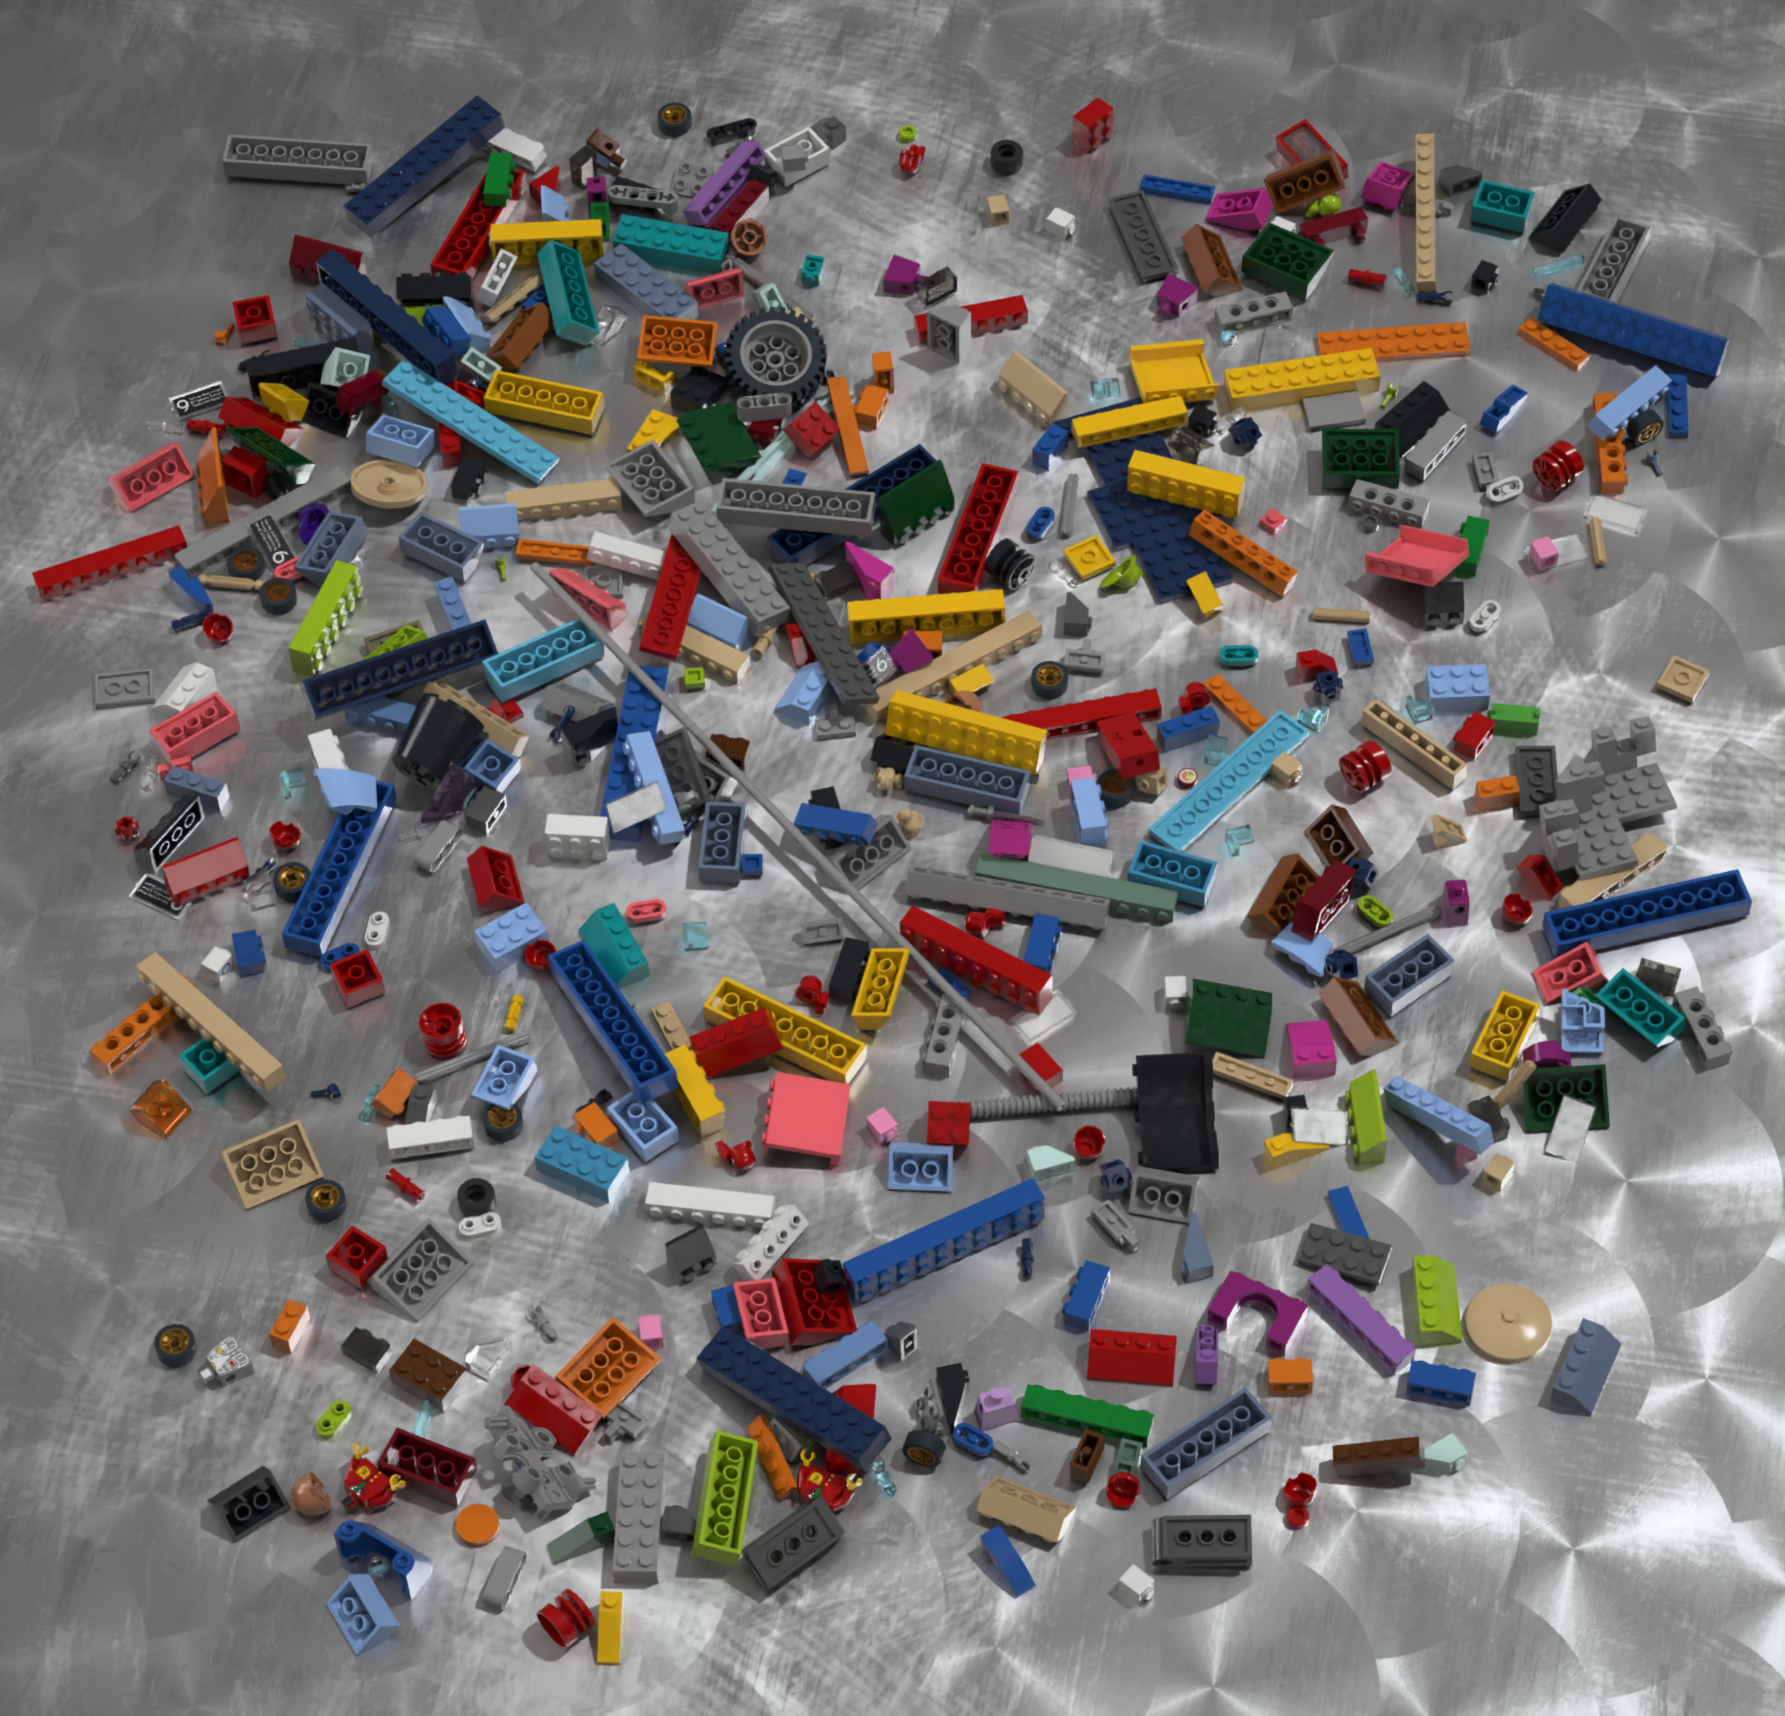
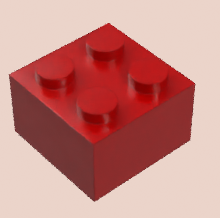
[1072,97,1114,152]
[232,295,278,344]
[783,401,841,459]
[221,445,268,500]
[330,949,386,1008]
[926,1101,971,1146]
[326,1225,388,1289]

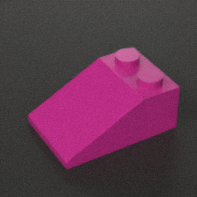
[1361,161,1415,210]
[1206,188,1273,231]
[845,541,895,600]
[989,819,1032,858]
[1286,1020,1337,1078]

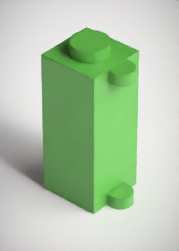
[1487,703,1540,735]

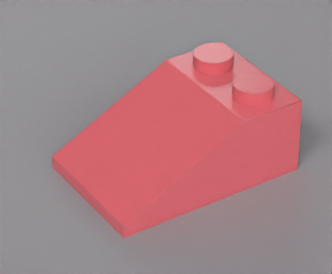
[1533,942,1609,1004]

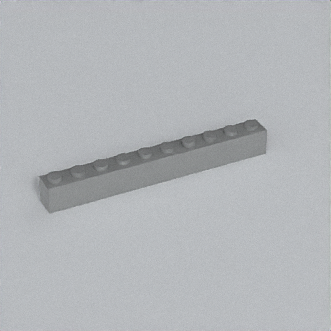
[174,467,352,579]
[905,865,1110,930]

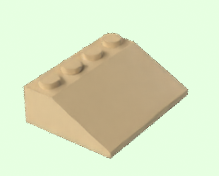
[220,1119,324,1210]

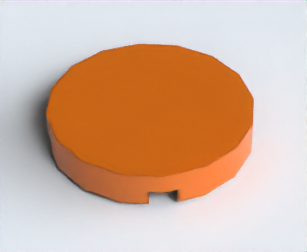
[455,1504,500,1547]

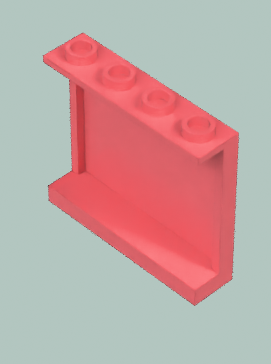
[1365,525,1469,587]
[761,1072,850,1166]

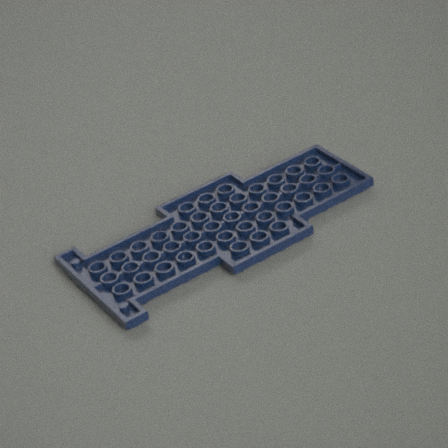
[1054,397,1233,604]

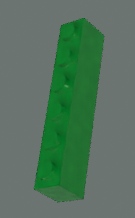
[1021,1384,1154,1447]

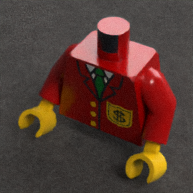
[341,1442,406,1511]
[797,1449,862,1512]

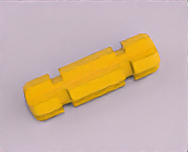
[504,994,524,1032]

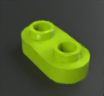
[1357,895,1393,928]
[316,1400,352,1439]

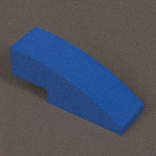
[1480,385,1529,433]
[168,566,214,615]
[980,1525,1036,1598]

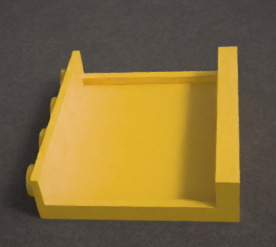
[1128,339,1219,404]

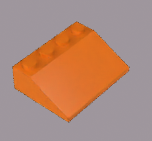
[637,315,718,367]
[196,427,230,525]
[555,1317,661,1419]

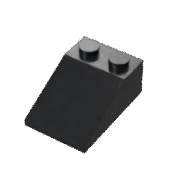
[670,366,729,413]
[561,706,618,769]

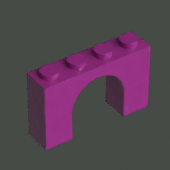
[1207,1270,1308,1355]

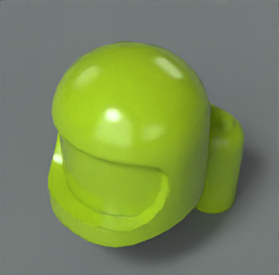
[1305,193,1342,218]

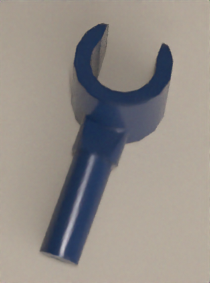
[311,1084,341,1100]

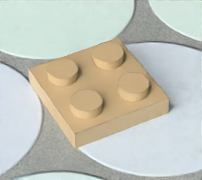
[1656,655,1710,703]

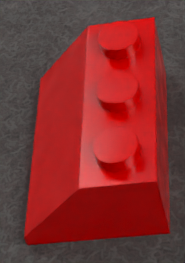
[467,846,525,912]

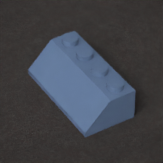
[294,511,369,586]
[399,511,484,583]
[1551,1318,1621,1416]

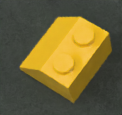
[258,383,309,423]

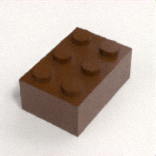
[389,1338,469,1413]

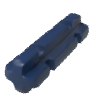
[171,610,208,631]

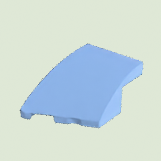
[313,768,377,815]
[1271,923,1333,978]
[1561,988,1605,1054]

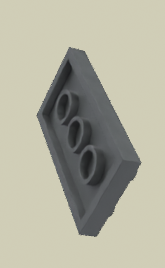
[654,727,712,816]
[1515,746,1558,816]
[1297,1223,1392,1286]

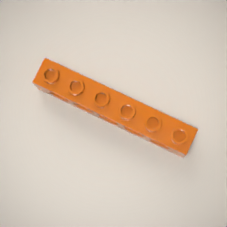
[1593,393,1628,494]
[1189,510,1298,597]
[90,973,197,1075]

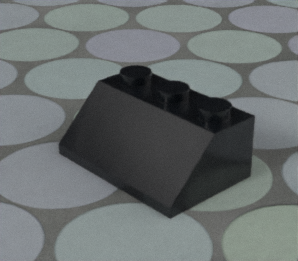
[302,381,366,437]
[207,1466,290,1542]

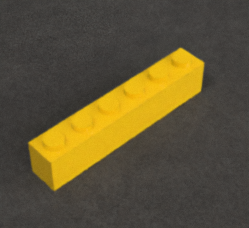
[1072,396,1188,448]

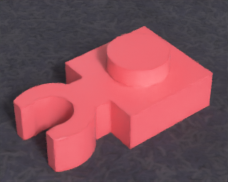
[157,755,194,780]

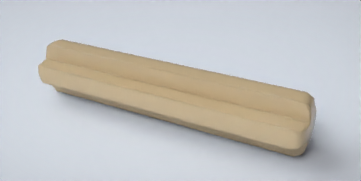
[1589,516,1607,566]
[1313,608,1371,623]
[1491,1060,1537,1109]

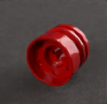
[1532,440,1584,491]
[1339,740,1392,793]
[419,1003,467,1058]
[536,1588,596,1649]

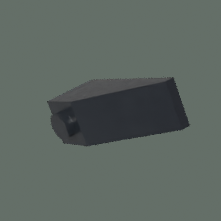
[936,1363,969,1434]

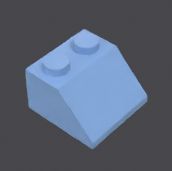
[541,186,569,222]

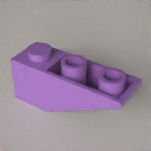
[1195,1325,1219,1384]

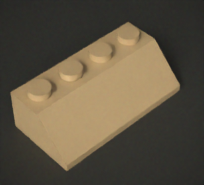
[999,350,1067,427]
[976,1475,1076,1542]

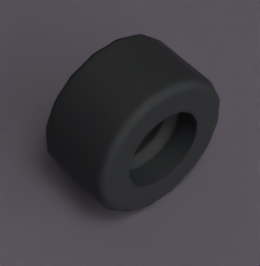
[990,140,1023,175]
[457,1178,496,1217]

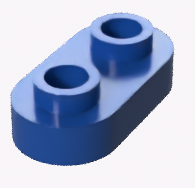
[1026,507,1055,540]
[321,943,360,972]
[953,1423,993,1457]

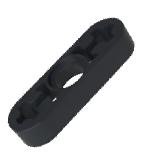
[706,118,757,146]

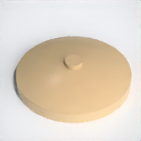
[350,459,427,509]
[1465,1284,1552,1363]

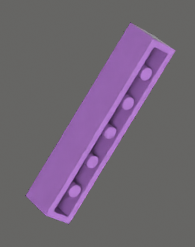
[682,141,764,225]
[1307,1264,1416,1375]

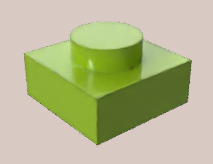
[684,667,705,689]

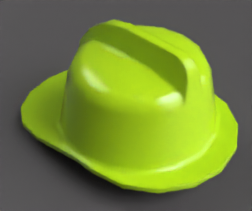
[1100,554,1143,588]

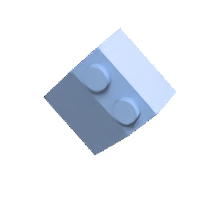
[471,1045,537,1110]

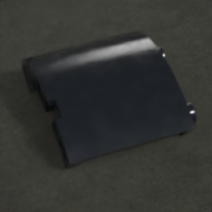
[1132,1052,1219,1171]

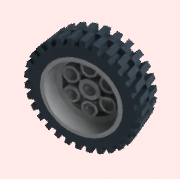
[724,307,827,410]

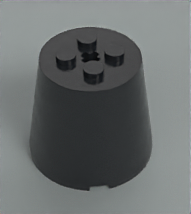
[392,693,489,792]

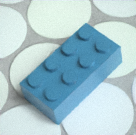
[1127,840,1218,907]
[534,1125,630,1203]

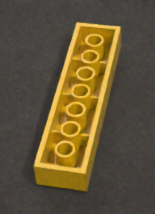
[1224,348,1381,413]
[847,589,1005,644]
[885,690,1048,775]
[703,976,867,1084]

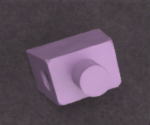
[974,1387,1020,1430]

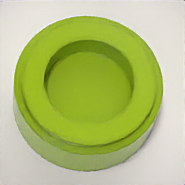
[899,125,917,143]

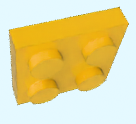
[1063,535,1116,581]

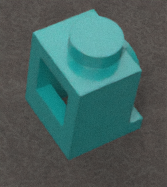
[801,254,825,285]

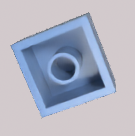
[464,739,521,793]

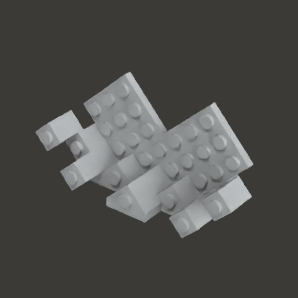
[1539,716,1677,881]

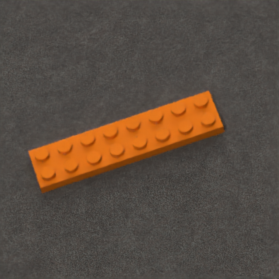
[1317,322,1471,362]

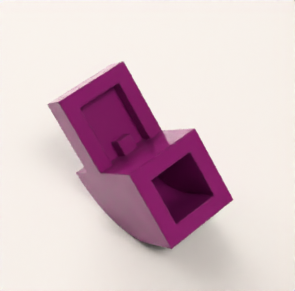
[1523,1041,1572,1068]

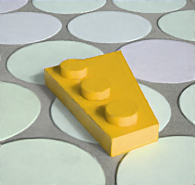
[627,409,680,453]

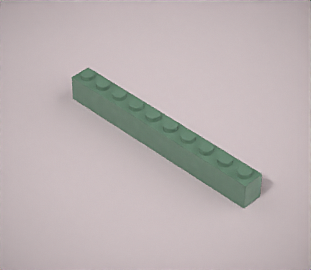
[975,853,1179,922]

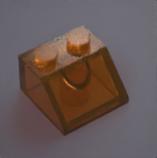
[128,1080,192,1139]

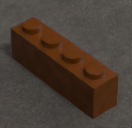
[1333,1436,1425,1477]

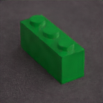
[483,152,516,207]
[1453,515,1490,576]

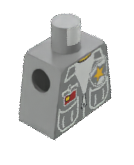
[199,1334,255,1386]

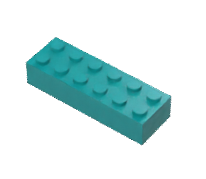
[612,214,730,274]
[537,240,599,346]

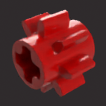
[115,816,140,841]

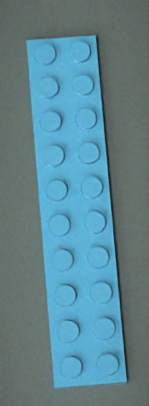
[382,359,559,484]
[1148,710,1310,852]

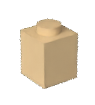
[987,194,1009,226]
[1270,751,1302,787]
[1482,1153,1515,1191]

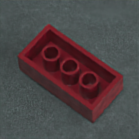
[1291,860,1357,942]
[377,1427,477,1506]

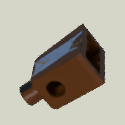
[584,128,627,172]

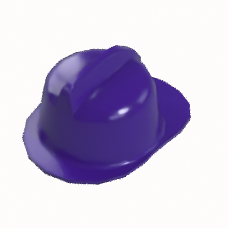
[298,503,329,545]

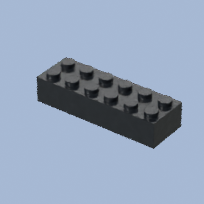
[245,337,360,401]

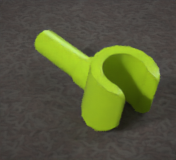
[1380,383,1399,408]
[495,554,507,581]

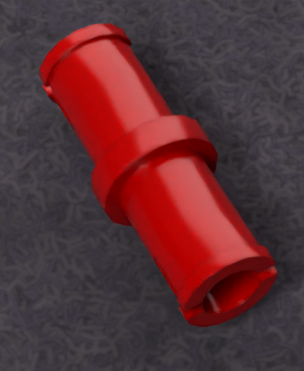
[1348,269,1387,286]
[186,418,226,436]
[385,1168,426,1203]

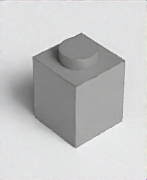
[781,144,808,172]

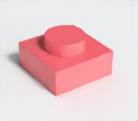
[1260,509,1287,534]

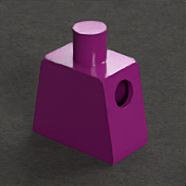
[587,176,607,219]
[883,254,929,295]
[1157,274,1199,317]
[888,629,934,674]
[1443,880,1470,927]

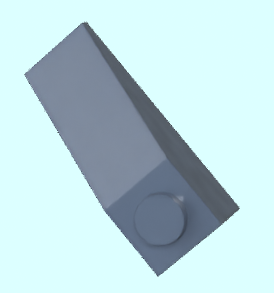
[1180,1212,1214,1282]

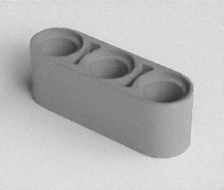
[737,393,791,422]
[414,820,463,873]
[482,1546,527,1609]

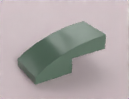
[1112,1438,1143,1476]

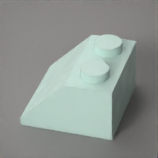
[320,347,370,388]

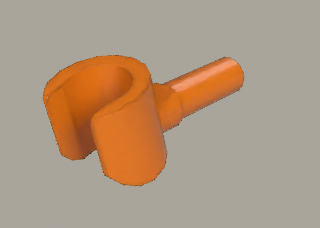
[214,323,235,343]

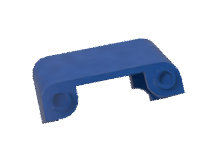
[334,1521,433,1600]

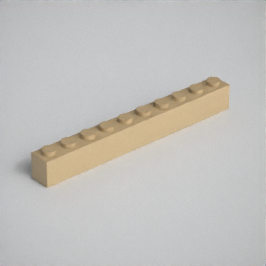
[1416,133,1436,293]
[864,610,1042,723]
[136,952,286,1092]

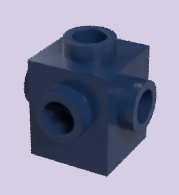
[1228,417,1262,448]
[1313,671,1343,704]
[1347,857,1379,890]
[1326,949,1358,979]
[1099,1159,1132,1194]

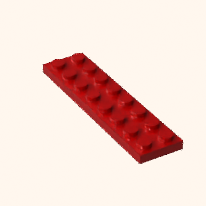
[638,533,701,661]

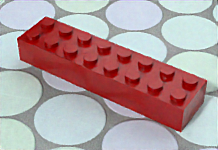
[430,169,527,278]
[938,463,1019,594]
[899,905,1053,1016]

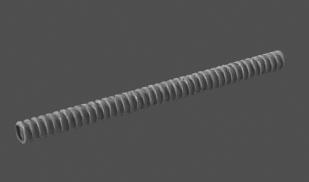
[951,1087,1137,1118]

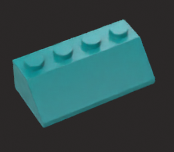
[579,903,650,989]
[1595,968,1686,1047]

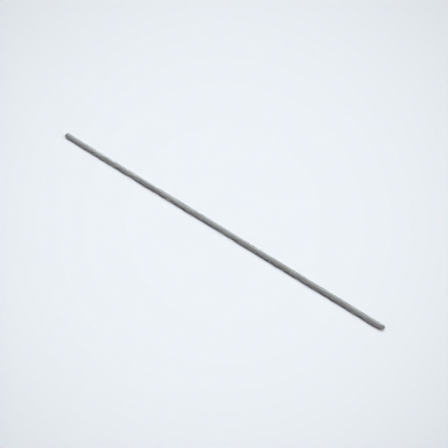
[530,562,1066,1111]

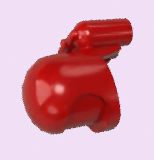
[898,144,926,174]
[1178,682,1210,715]
[964,908,1005,937]
[795,975,829,1015]
[715,1140,756,1170]

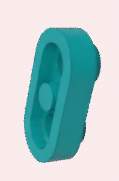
[1219,645,1259,666]

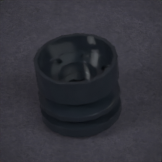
[984,538,1036,590]

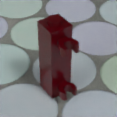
[1297,206,1368,246]
[336,369,389,419]

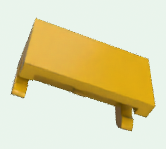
[633,361,676,394]
[1186,571,1223,617]
[948,663,994,694]

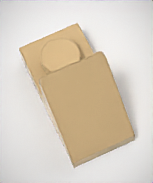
[1431,814,1467,848]

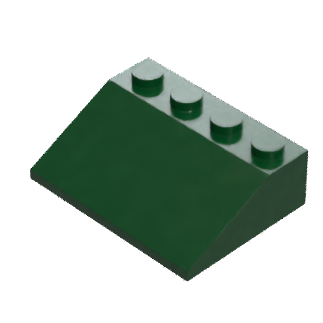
[1241,222,1334,300]
[676,402,762,485]
[227,426,315,485]
[1321,428,1400,489]
[879,459,955,547]
[1184,979,1272,1058]
[1520,1064,1610,1132]

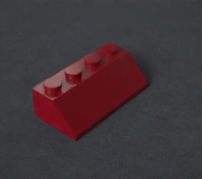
[700,179,769,245]
[289,235,367,282]

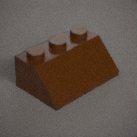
[1305,804,1373,866]

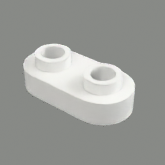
[1486,476,1523,502]
[1469,600,1501,632]
[365,912,390,950]
[459,1212,501,1240]

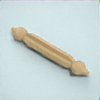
[193,574,264,591]

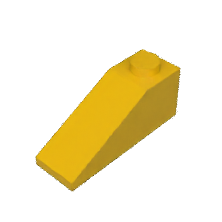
[1263,1133,1330,1170]
[597,1591,625,1665]

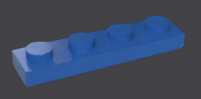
[1667,374,1689,438]

